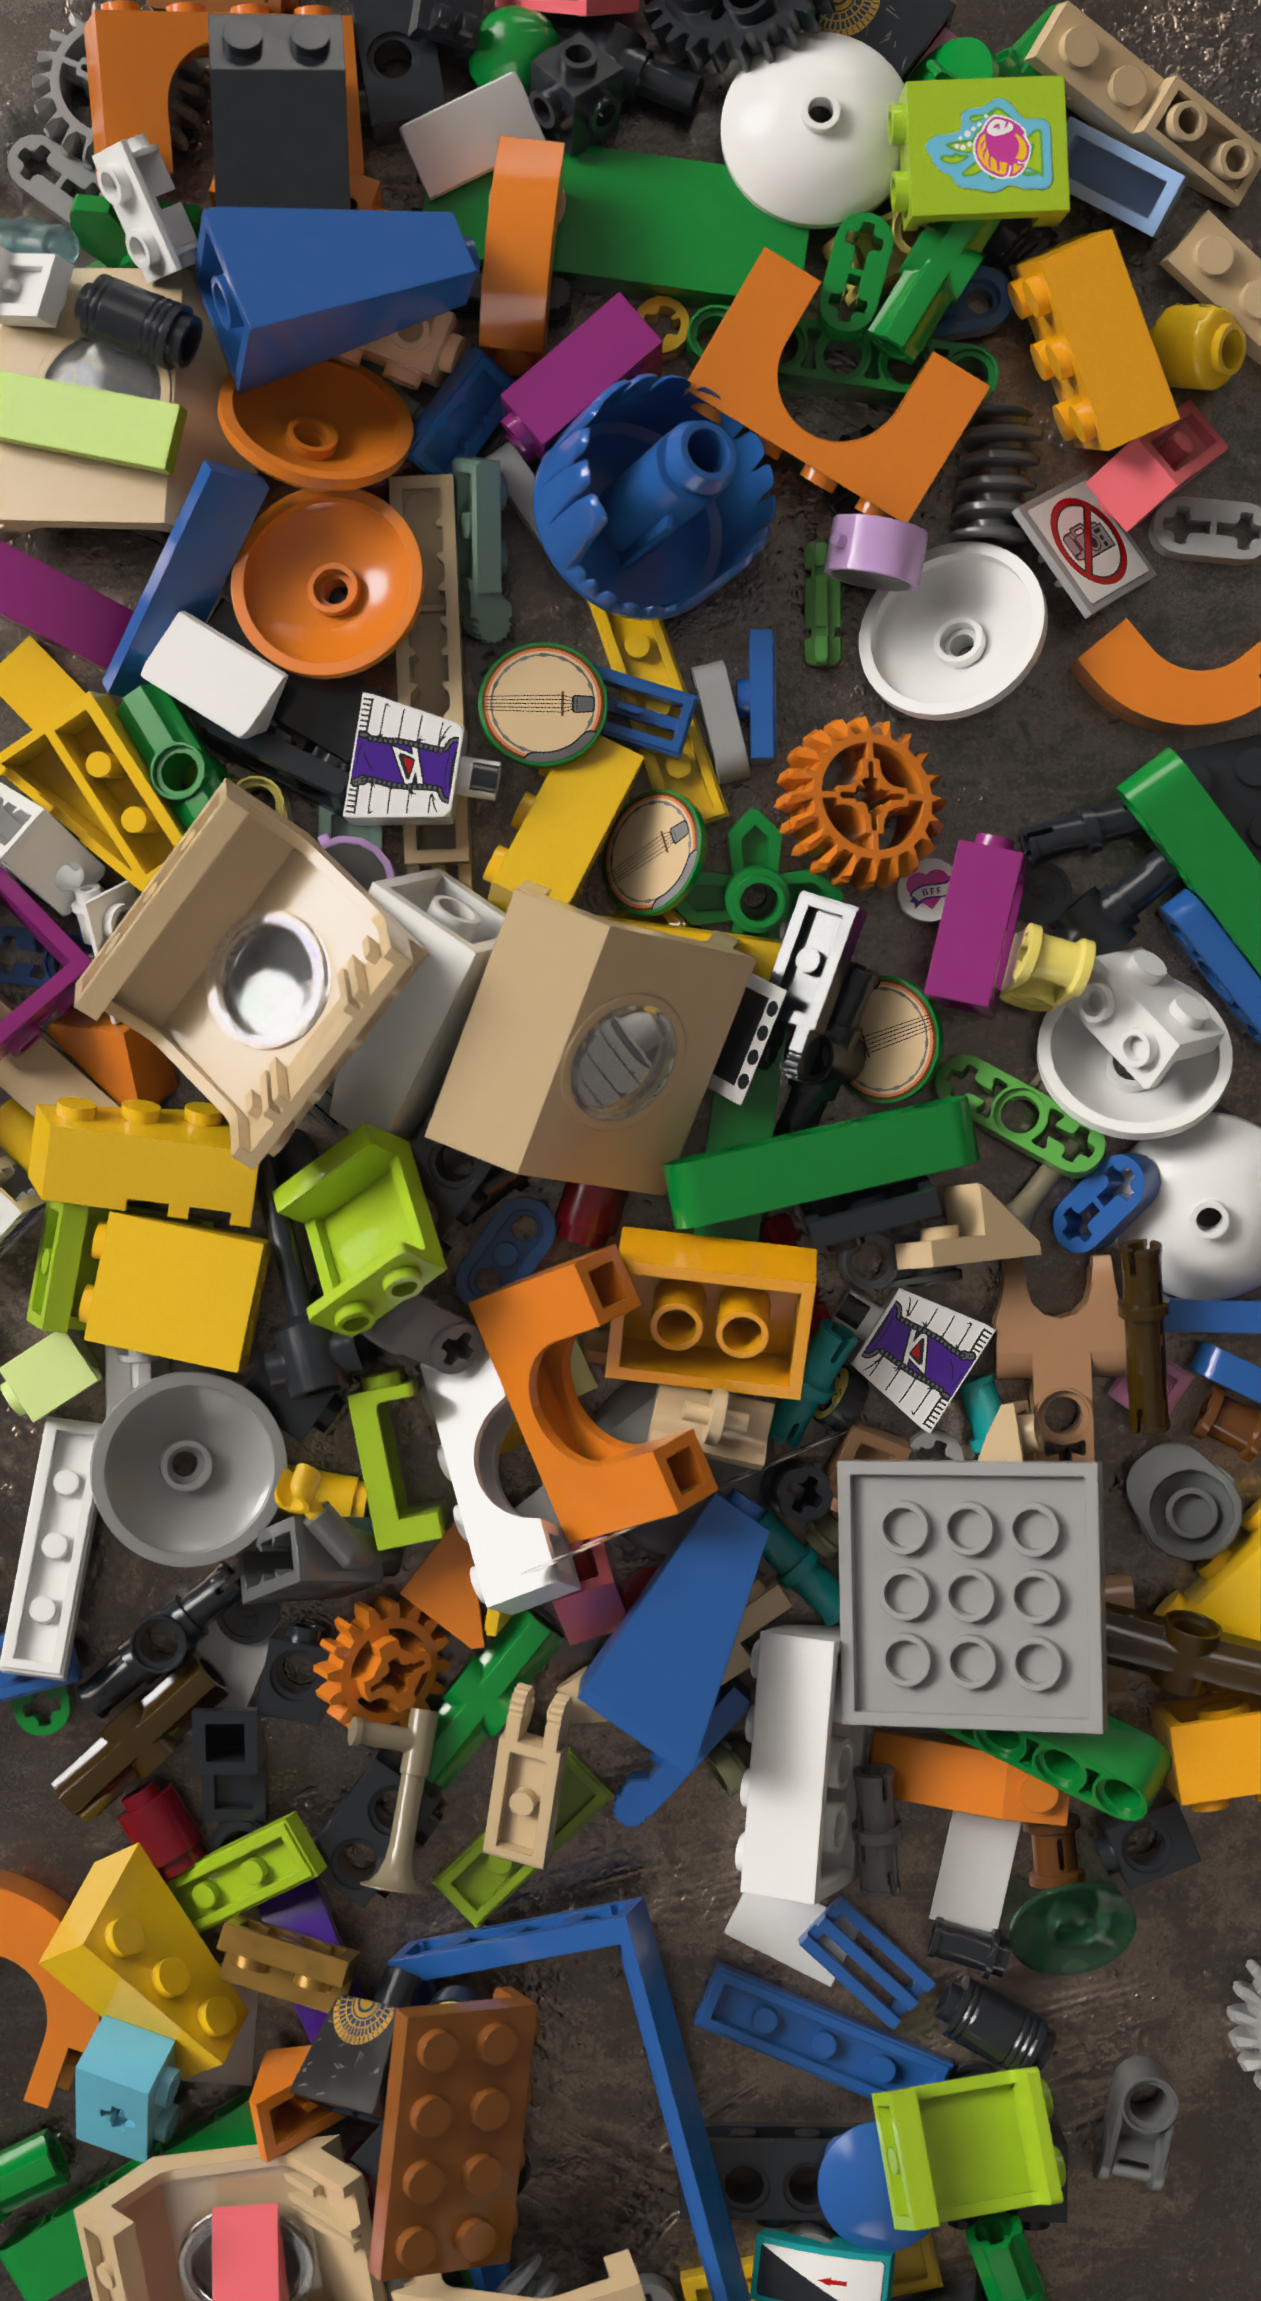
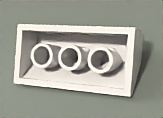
[735,1625,868,1905]

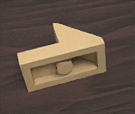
[895,1183,1041,1270]

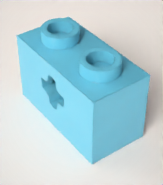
[75,2015,182,2163]

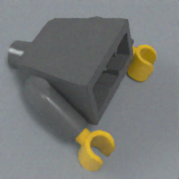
[235,1463,402,1604]

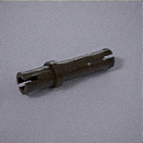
[1117,1239,1171,1435]

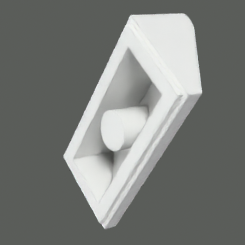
[399,71,546,201]
[141,610,289,739]

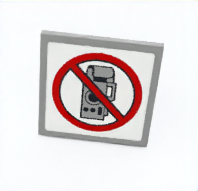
[1011,471,1157,619]

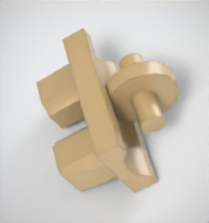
[647,1384,775,1471]

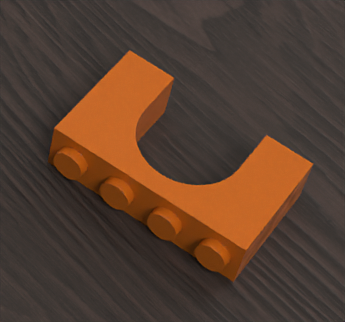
[84,0,365,188]
[685,247,990,523]
[468,1244,719,1544]

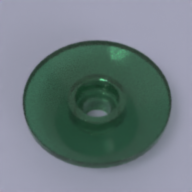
[1009,1883,1137,1976]

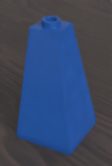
[193,207,480,394]
[577,1487,770,1776]

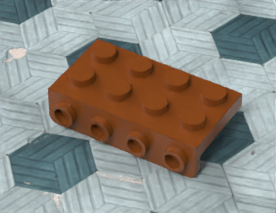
[368,1986,539,2282]

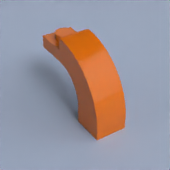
[479,135,565,376]
[1068,618,1261,734]
[0,1869,102,2109]

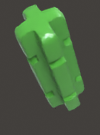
[804,540,843,667]

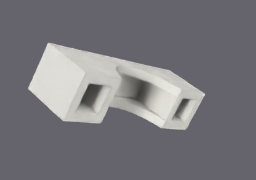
[420,1343,581,1615]

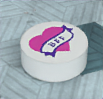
[896,858,952,923]

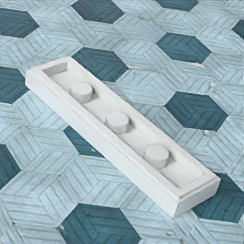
[0,1416,102,1681]

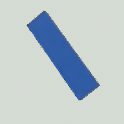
[102,459,269,697]
[694,1961,954,2099]

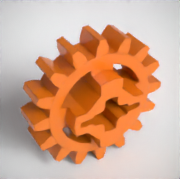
[313,1595,451,1728]

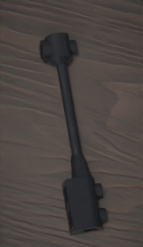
[227,932,366,1401]

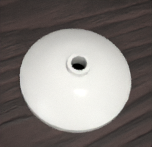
[721,32,904,229]
[859,541,1048,721]
[1037,978,1233,1140]
[1113,1112,1261,1300]

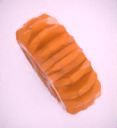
[773,716,947,891]

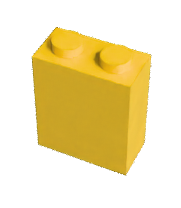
[79,1209,272,1373]

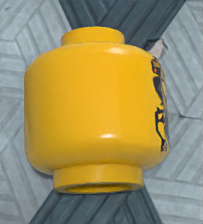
[1149,303,1247,391]

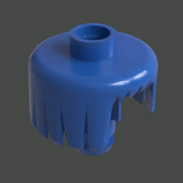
[533,374,776,621]

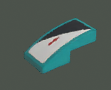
[750,2227,896,2301]

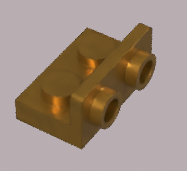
[216,1914,361,2013]

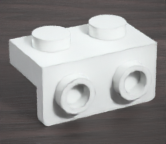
[1066,946,1226,1089]

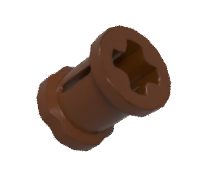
[1190,1384,1261,1463]
[1023,1812,1086,1889]

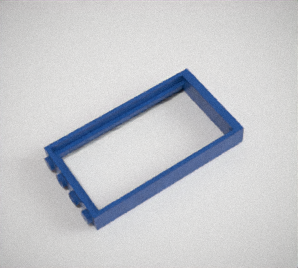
[387,1896,752,2301]

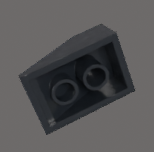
[208,14,350,210]

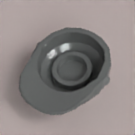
[1126,1442,1242,1562]

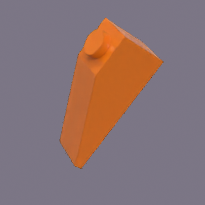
[870,1728,1070,1826]

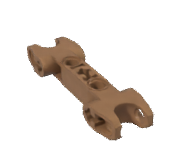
[992,1254,1135,1700]

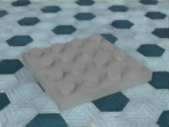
[837,1459,1108,1734]

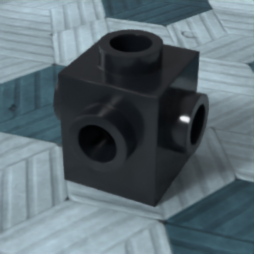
[529,32,624,158]

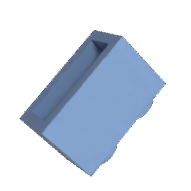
[1066,116,1190,239]

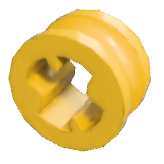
[637,296,690,361]

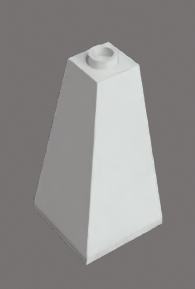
[329,868,506,1141]

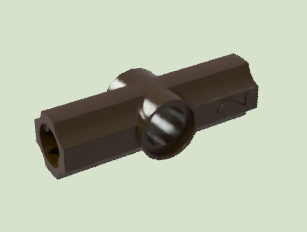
[1105,1602,1261,1704]
[51,1651,232,1824]

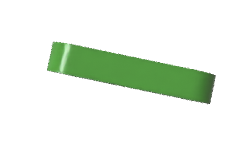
[935,1054,1106,1179]

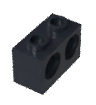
[314,1749,444,1908]

